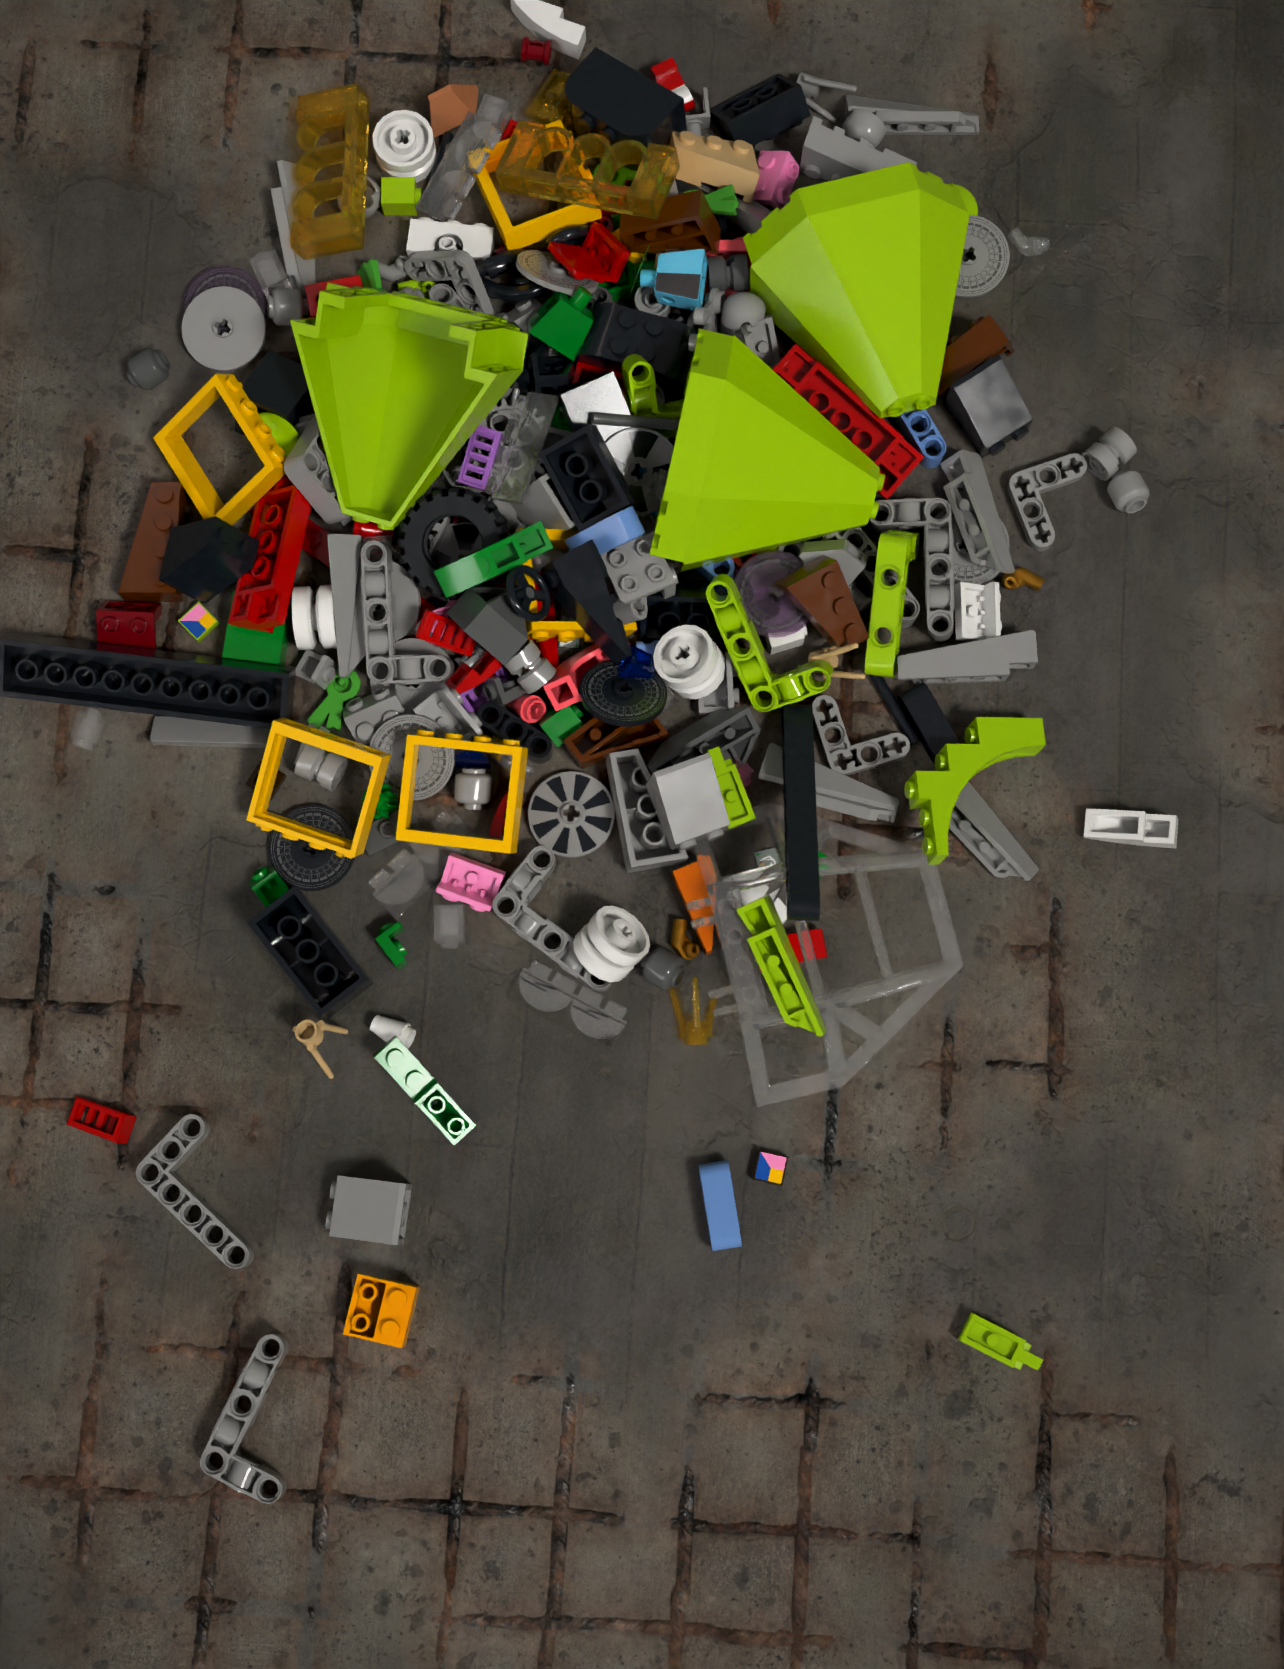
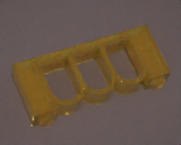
[289,83,370,260]
[495,120,680,220]

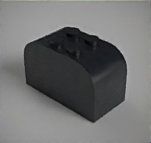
[565,47,687,171]
[575,302,698,402]
[247,886,374,1021]

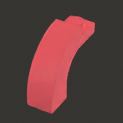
[543,641,637,711]

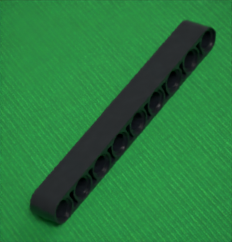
[781,704,820,921]

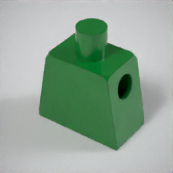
[527,286,593,361]

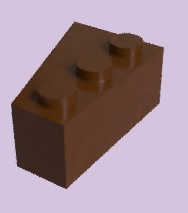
[619,189,721,254]
[938,314,1015,400]
[774,555,869,648]
[563,693,669,769]

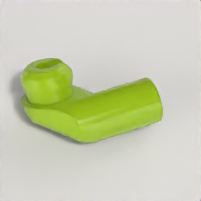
[397,279,436,299]

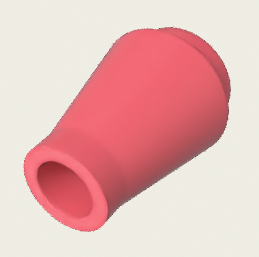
[507,694,546,723]

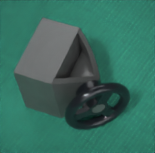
[447,565,551,666]

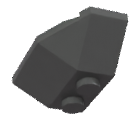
[647,705,761,774]

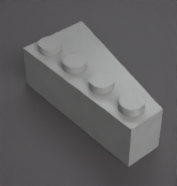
[799,116,917,181]
[605,749,689,873]

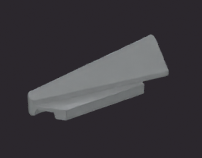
[940,449,1015,574]
[327,534,366,679]
[949,781,1039,881]

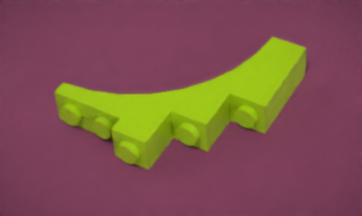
[904,717,1046,865]

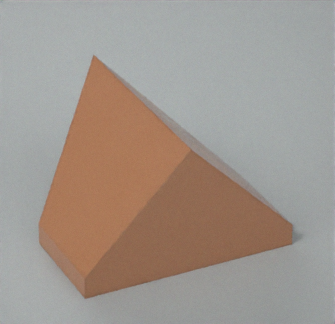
[428,84,479,138]

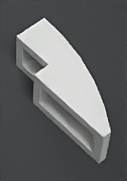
[510,0,586,60]
[1084,808,1178,848]

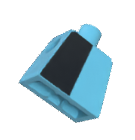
[640,249,708,311]

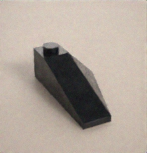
[540,539,632,664]

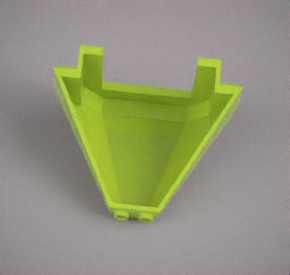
[743,162,970,419]
[290,282,529,530]
[649,328,885,572]

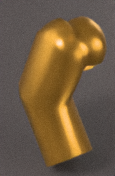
[1002,567,1045,591]
[670,919,700,960]

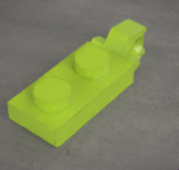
[707,746,756,830]
[957,1312,1043,1370]

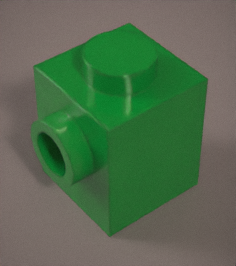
[538,703,584,748]

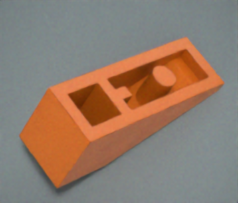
[672,858,719,955]

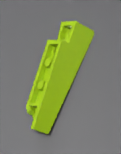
[736,894,827,1037]

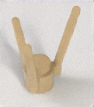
[808,632,868,679]
[292,1020,348,1079]

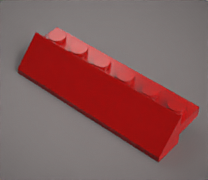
[772,343,924,500]
[228,474,311,633]

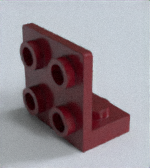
[96,600,162,650]

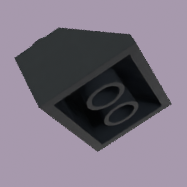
[710,73,811,149]
[538,425,637,532]
[640,580,728,649]

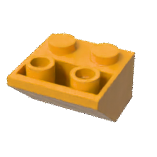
[343,1274,420,1348]

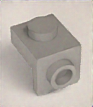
[295,650,338,690]

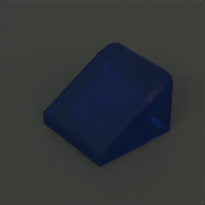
[618,644,655,679]
[454,750,491,769]

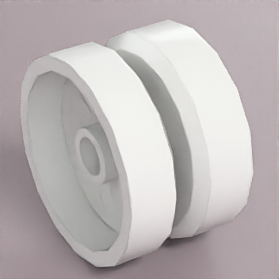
[372,110,437,183]
[292,585,337,650]
[653,625,726,699]
[573,906,650,982]

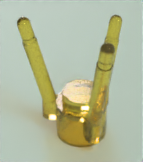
[669,977,717,1045]

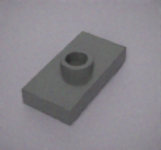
[365,809,421,858]

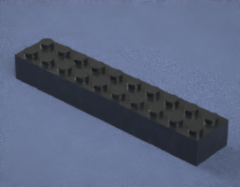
[0,632,296,729]

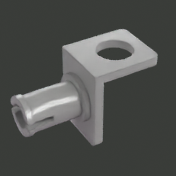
[685,87,710,136]

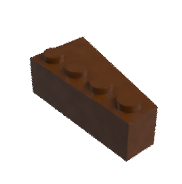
[118,482,187,602]

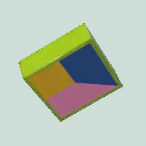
[178,601,220,643]

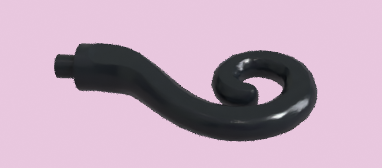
[477,224,589,280]
[438,269,550,301]

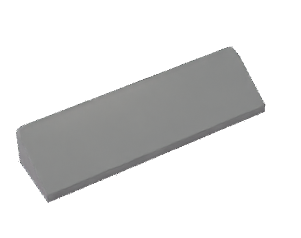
[150,716,270,748]

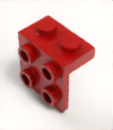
[547,222,631,283]

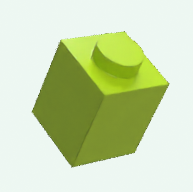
[381,177,422,216]

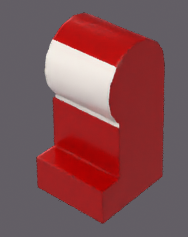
[650,57,695,112]

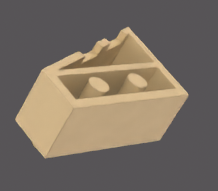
[664,131,760,203]

